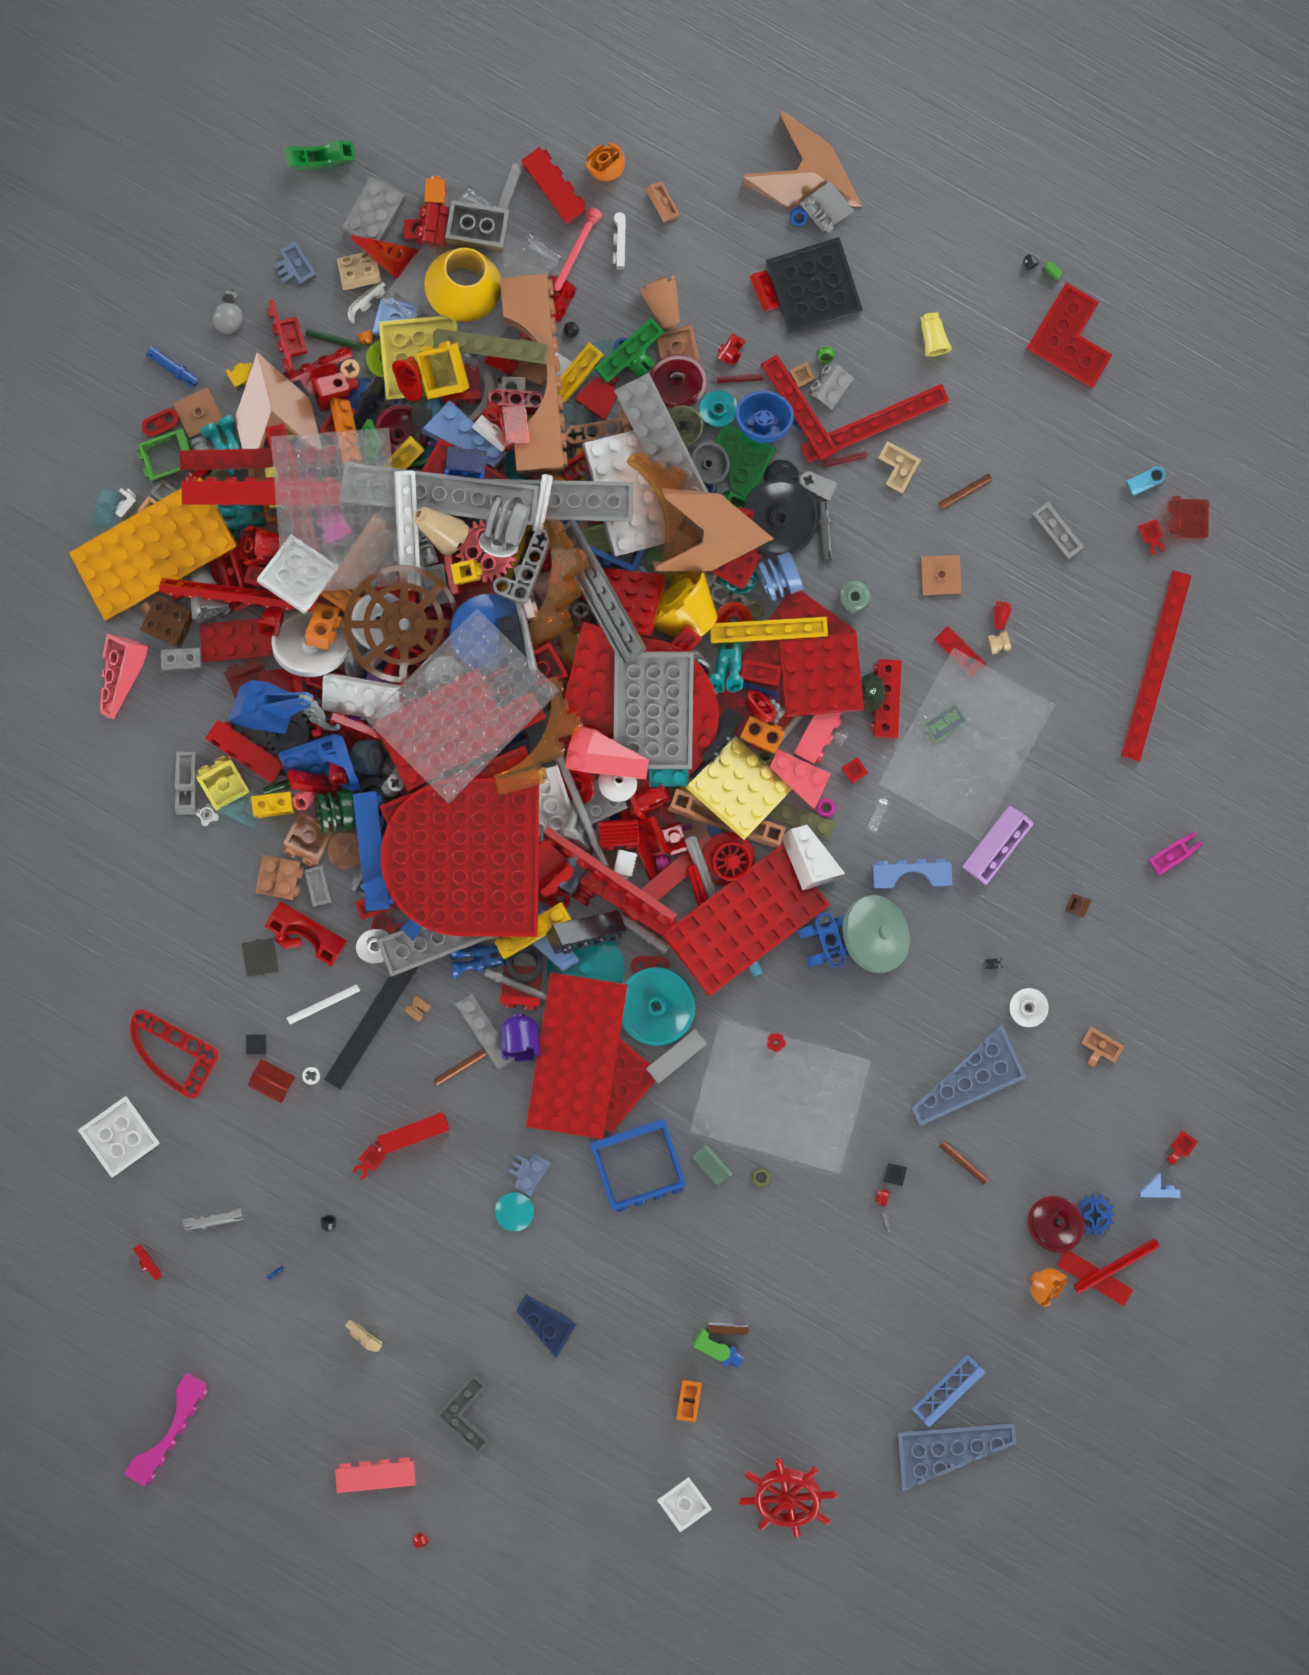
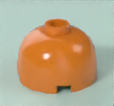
[586,143,625,182]
[1030,1268,1068,1308]

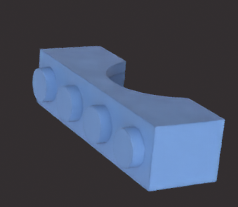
[872,859,952,889]

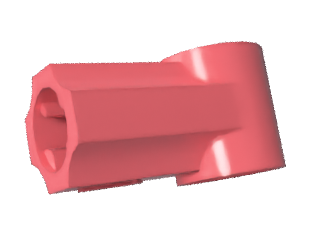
[292,790,317,810]

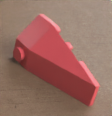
[100,633,148,719]
[565,726,649,779]

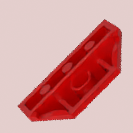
[208,535,255,612]

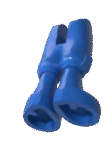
[450,943,506,978]

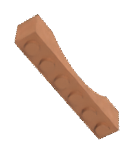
[666,789,786,849]

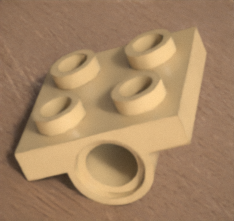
[337,252,381,290]

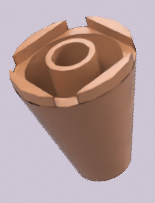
[638,275,680,331]

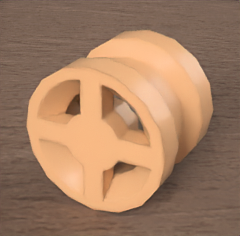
[341,359,361,380]

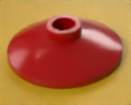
[715,602,753,623]
[562,769,594,804]

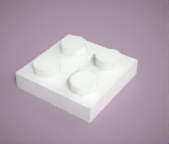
[657,1477,712,1532]

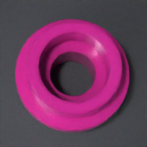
[816,798,836,818]
[656,854,671,871]

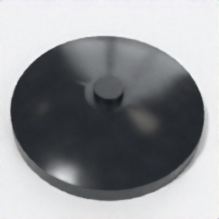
[742,478,819,556]

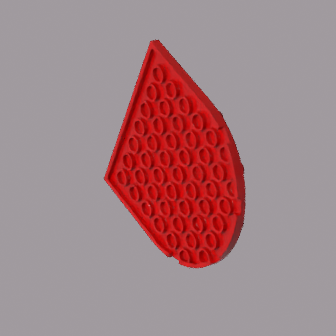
[552,622,719,793]
[381,778,540,937]

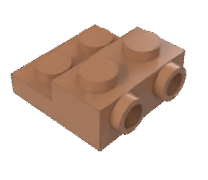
[282,812,333,866]
[255,855,304,901]

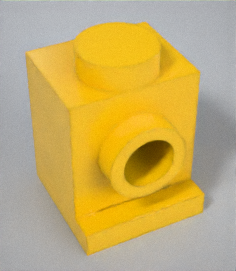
[226,362,253,390]
[451,559,483,585]

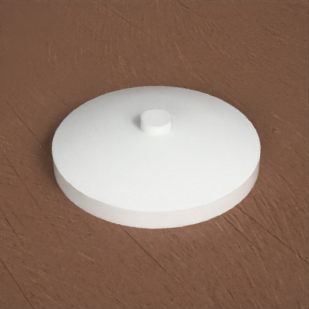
[272,610,349,677]

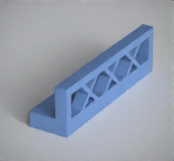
[912,1354,986,1427]

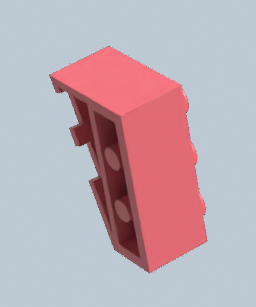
[769,749,831,810]

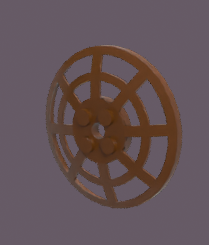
[343,564,458,683]

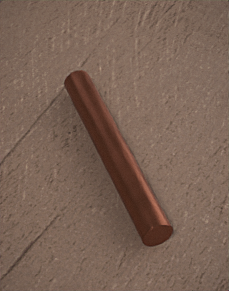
[939,473,992,509]
[434,1048,487,1086]
[939,1141,989,1185]

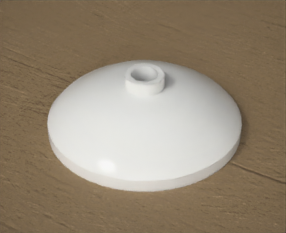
[351,593,409,650]

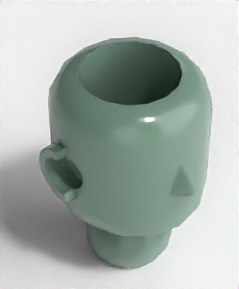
[837,579,870,614]

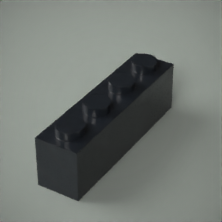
[546,910,627,954]

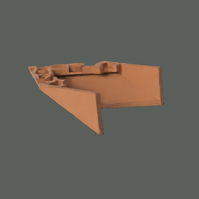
[743,110,862,210]
[235,352,323,477]
[653,488,774,571]

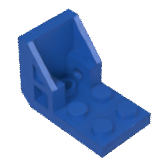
[278,734,361,791]

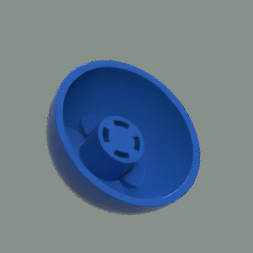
[736,391,794,443]

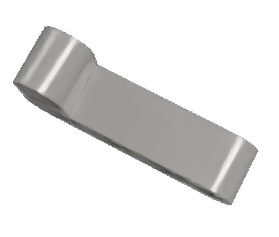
[493,529,551,604]

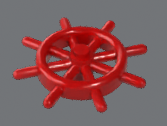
[738,1458,838,1538]

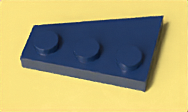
[516,1294,576,1358]

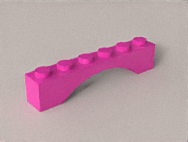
[124,1372,208,1487]

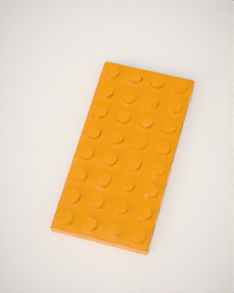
[69,477,238,621]

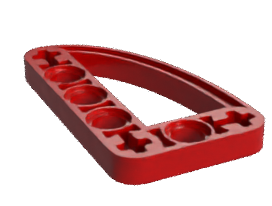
[130,1009,219,1098]

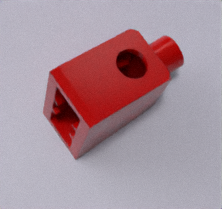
[313,373,359,412]
[575,376,619,421]

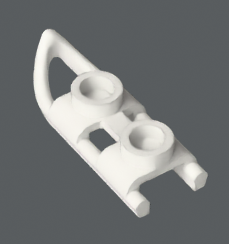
[348,281,385,324]

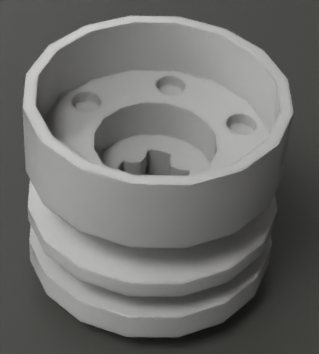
[485,497,530,546]

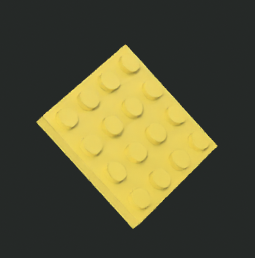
[379,316,464,400]
[686,736,792,840]

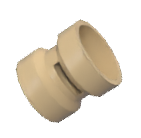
[987,631,1011,655]

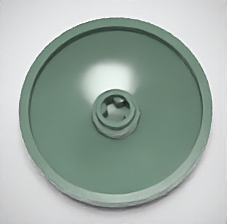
[843,895,910,973]

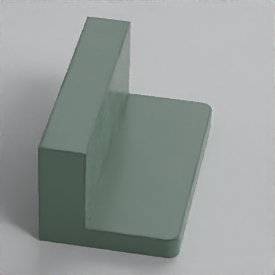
[692,1144,733,1186]

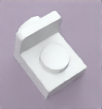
[116,488,138,520]

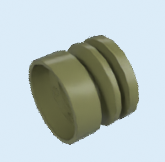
[668,405,704,446]

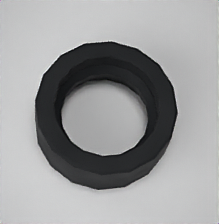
[506,945,543,983]

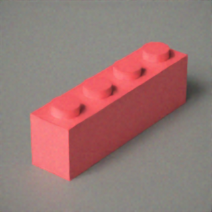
[793,712,843,765]
[335,1457,416,1493]

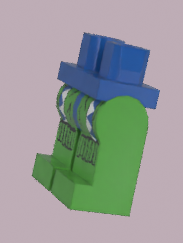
[692,1327,744,1368]

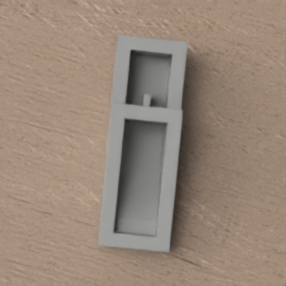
[175,752,197,815]
[646,1029,707,1084]

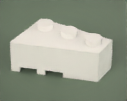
[782,825,845,890]

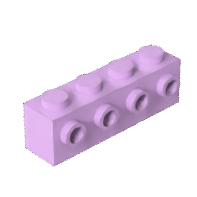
[962,805,1034,885]

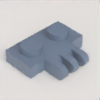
[273,241,316,285]
[507,1153,551,1196]

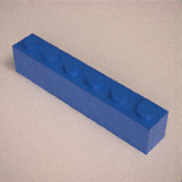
[353,791,394,911]

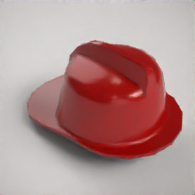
[392,356,423,401]

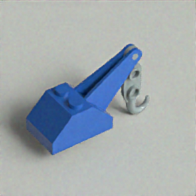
[228,680,340,734]

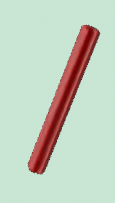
[1073,1239,1160,1294]

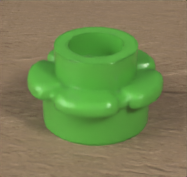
[816,346,836,364]

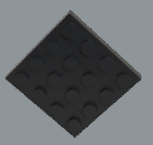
[766,237,863,334]

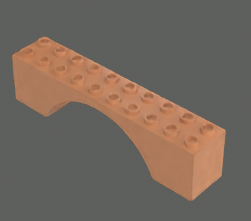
[500,274,569,477]

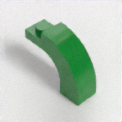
[285,140,355,170]

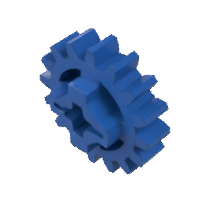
[1077,1194,1116,1236]

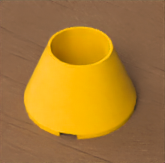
[424,248,501,322]
[654,571,717,638]

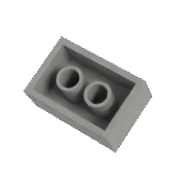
[342,176,406,241]
[445,200,509,253]

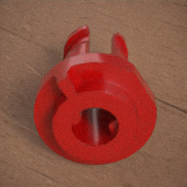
[627,784,672,820]

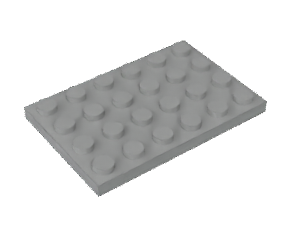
[614,651,694,769]

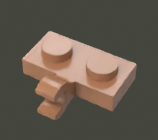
[1080,1026,1124,1067]

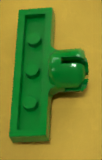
[594,318,664,383]

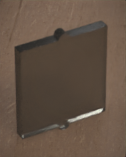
[242,938,279,977]

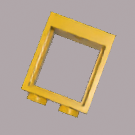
[416,341,470,399]
[251,792,296,818]

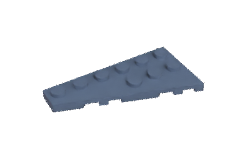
[911,1024,1026,1126]
[897,1423,1017,1492]

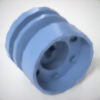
[758,552,803,601]

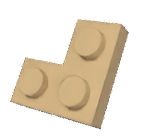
[878,441,921,494]

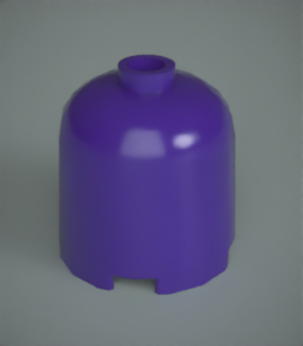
[501,1013,540,1062]

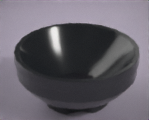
[764,460,799,482]

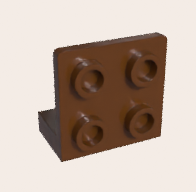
[140,596,194,649]

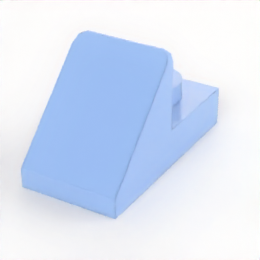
[1139,1173,1180,1198]

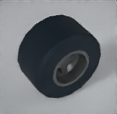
[351,740,385,775]

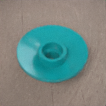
[699,390,738,427]

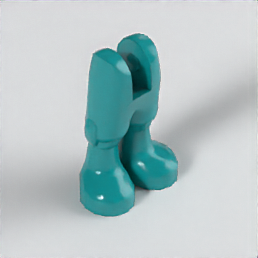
[200,415,244,475]
[217,505,265,531]
[709,642,743,692]

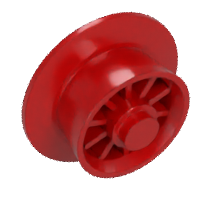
[702,832,755,886]

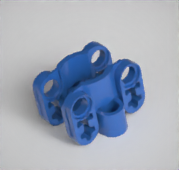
[797,912,850,968]

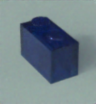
[444,446,487,479]

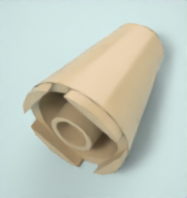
[414,507,468,555]

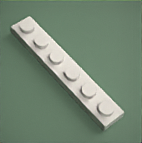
[394,471,421,590]

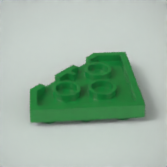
[716,425,776,498]

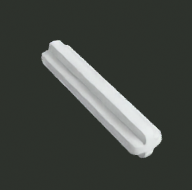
[532,474,553,531]

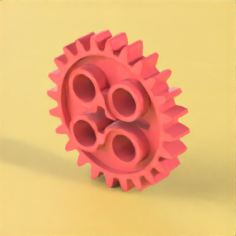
[456,519,519,583]

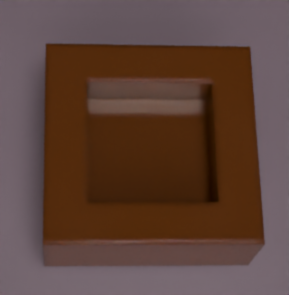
[1065,893,1091,918]

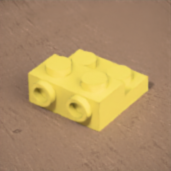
[196,755,250,811]

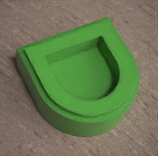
[1043,261,1063,280]

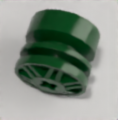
[315,790,356,834]

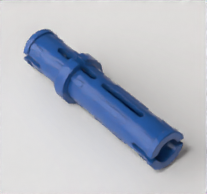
[146,345,200,388]

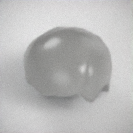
[212,303,243,334]

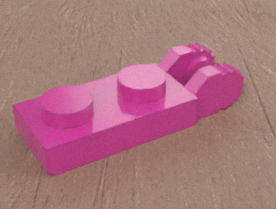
[1148,832,1203,876]

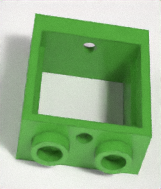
[137,429,191,483]

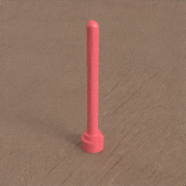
[553,207,602,291]

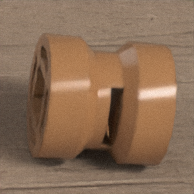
[404,995,431,1022]

